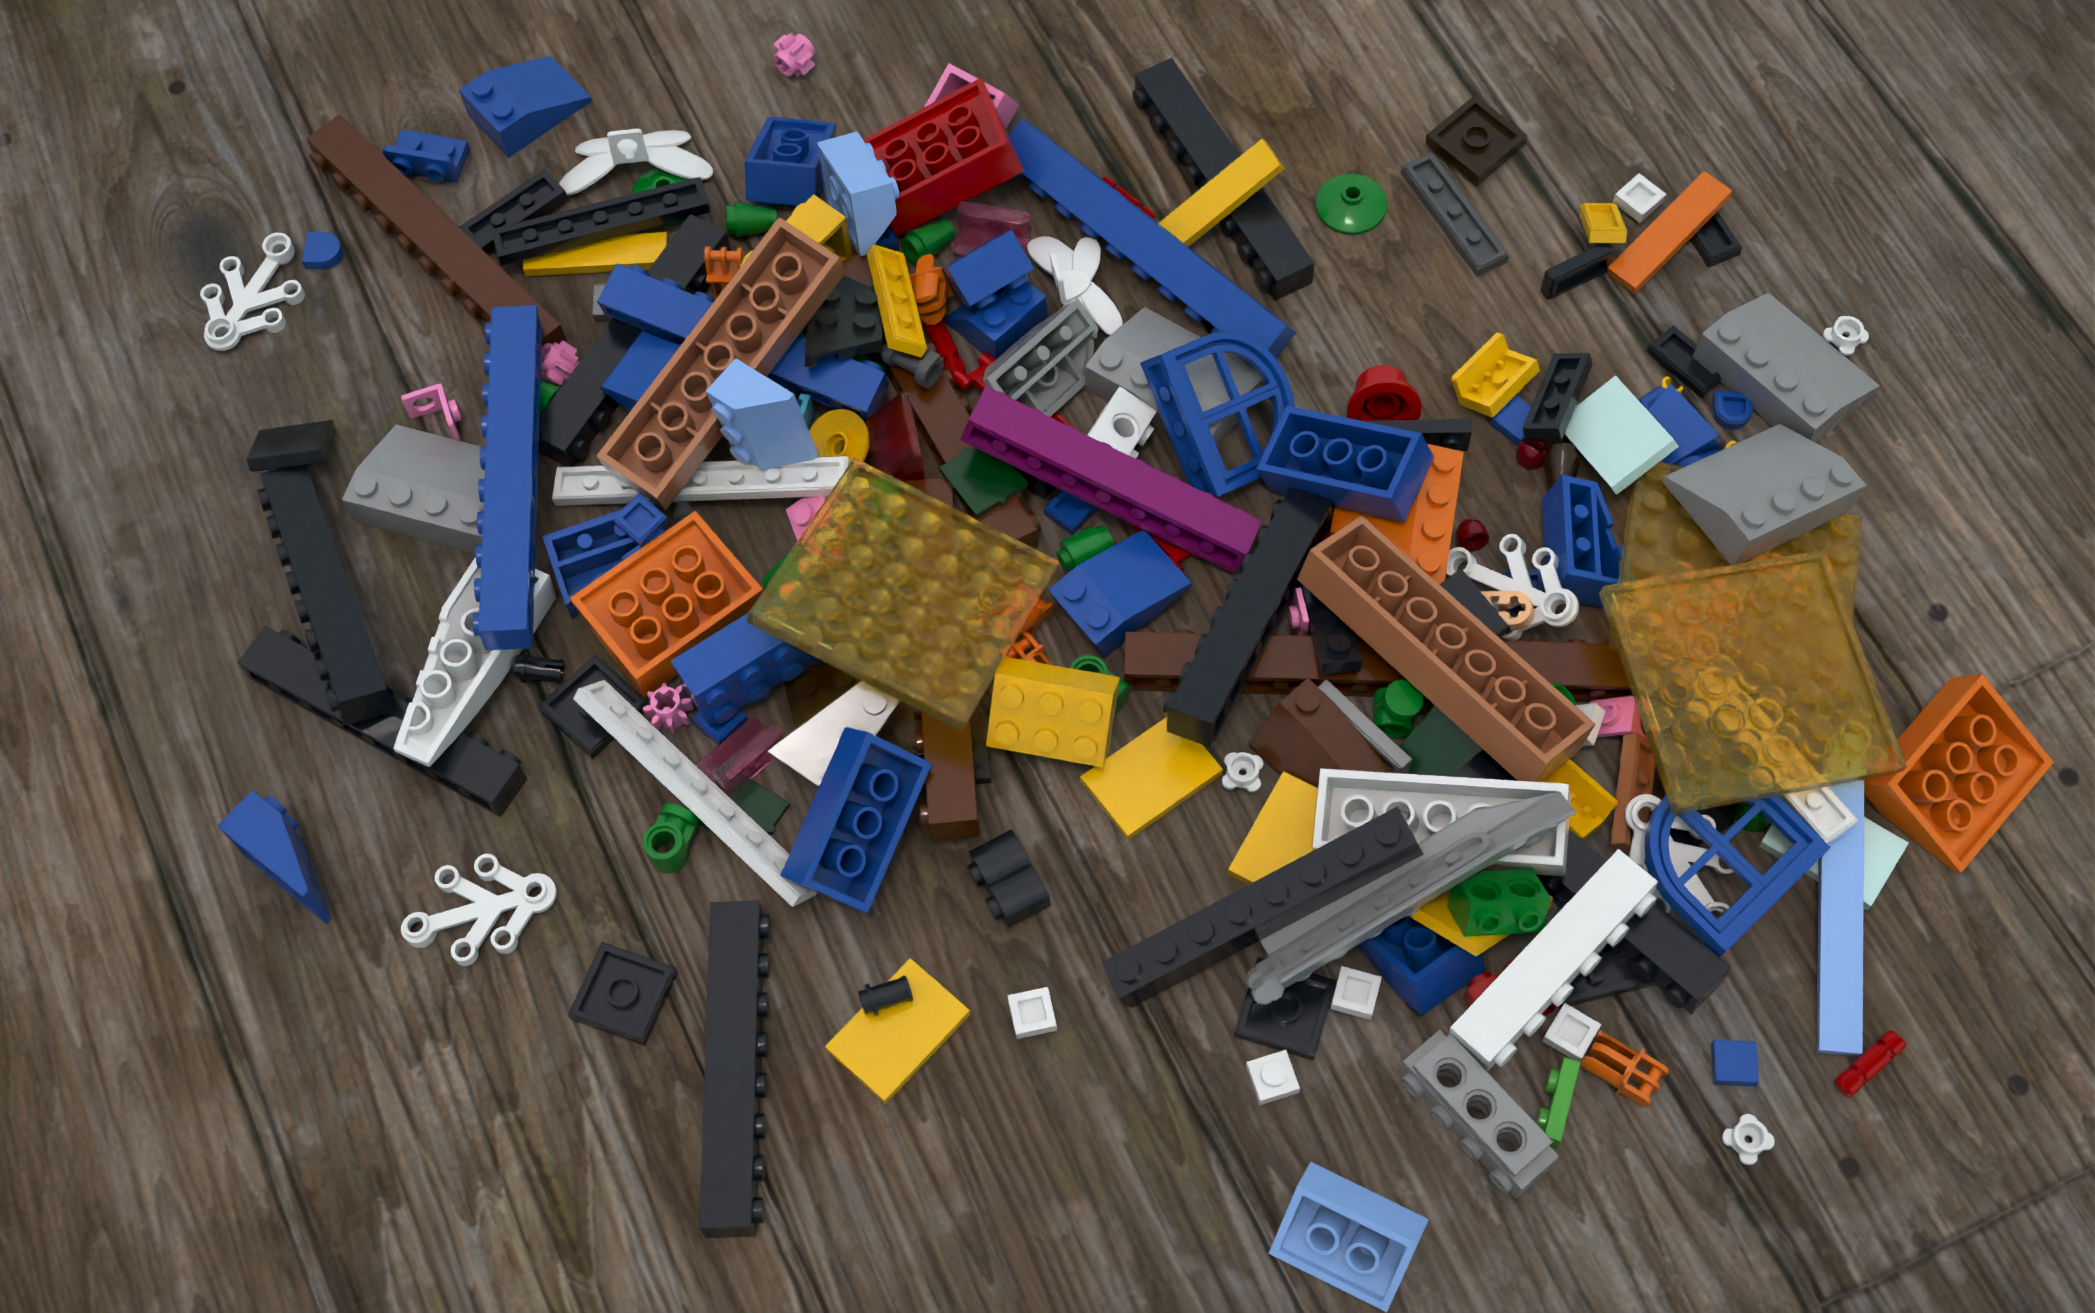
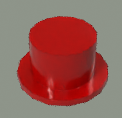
[1347,365,1422,421]

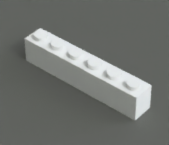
[1449,849,1658,1072]

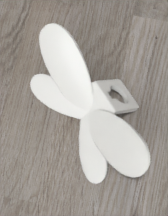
[559,129,713,196]
[1027,236,1123,335]

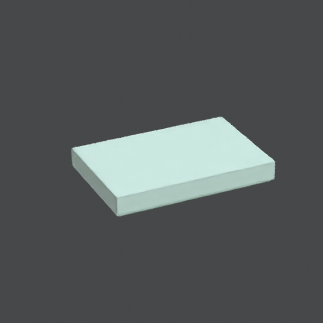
[1564,375,1679,495]
[1758,817,1909,911]

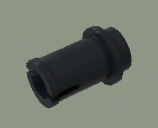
[513,652,565,684]
[858,975,913,1016]

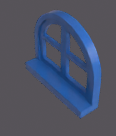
[1140,332,1295,498]
[1644,772,1831,956]

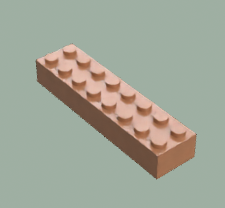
[596,217,845,511]
[1297,515,1596,782]

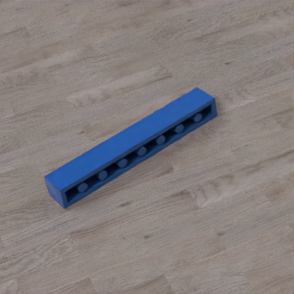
[597,263,889,424]

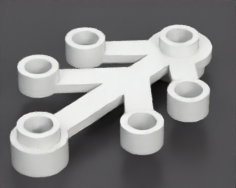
[200,233,305,351]
[1446,534,1579,641]
[1625,794,1734,917]
[401,854,557,966]

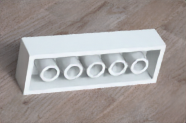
[1312,769,1571,876]

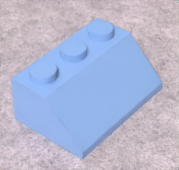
[817,131,899,256]
[706,358,819,470]
[1268,1162,1429,1312]

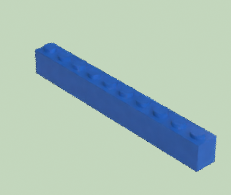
[1009,118,1296,359]
[472,305,542,651]

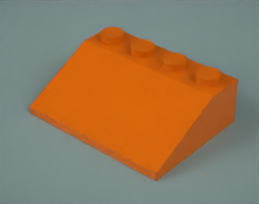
[1330,444,1464,585]
[569,511,766,699]
[1864,674,2054,873]

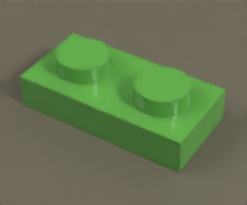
[1536,1057,1581,1151]

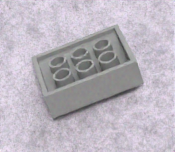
[1693,293,1880,443]
[1085,307,1265,449]
[342,424,485,553]
[1662,424,1867,567]

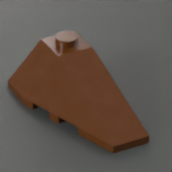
[1249,678,1394,788]

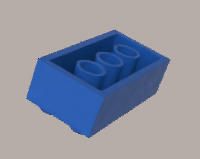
[1256,406,1434,522]
[671,577,842,727]
[780,726,932,913]

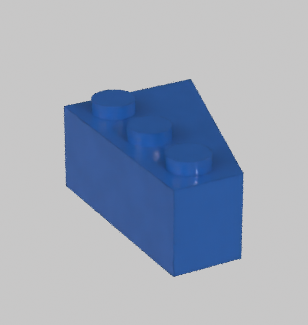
[1542,475,1638,610]
[542,499,664,619]

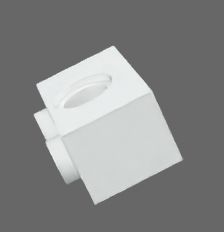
[1087,386,1157,458]

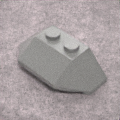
[983,298,1099,417]

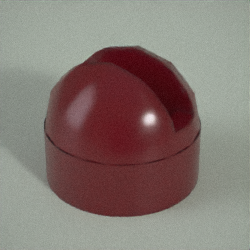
[1516,438,1547,470]
[1456,519,1490,552]

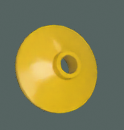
[809,409,869,476]

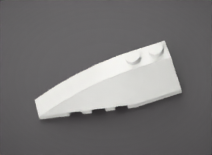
[393,557,556,767]

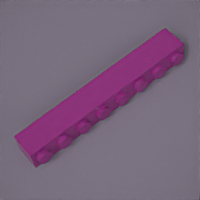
[960,386,1262,574]

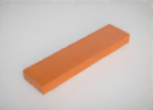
[1607,171,1733,294]

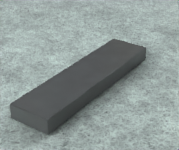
[1401,152,1509,277]

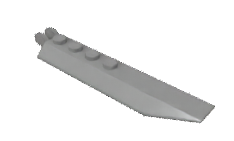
[1245,791,1576,1005]

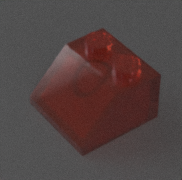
[866,391,925,496]

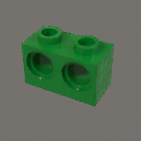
[1447,868,1551,937]

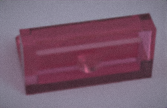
[953,201,1032,258]
[697,717,784,797]

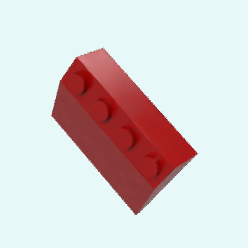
[863,77,1024,237]

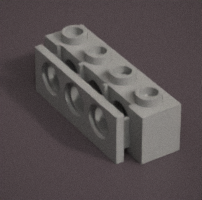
[1399,1030,1559,1199]

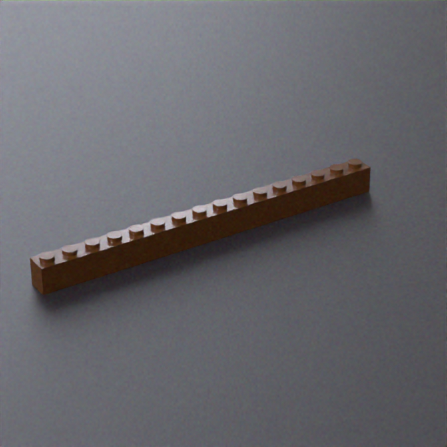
[1124,628,1762,705]

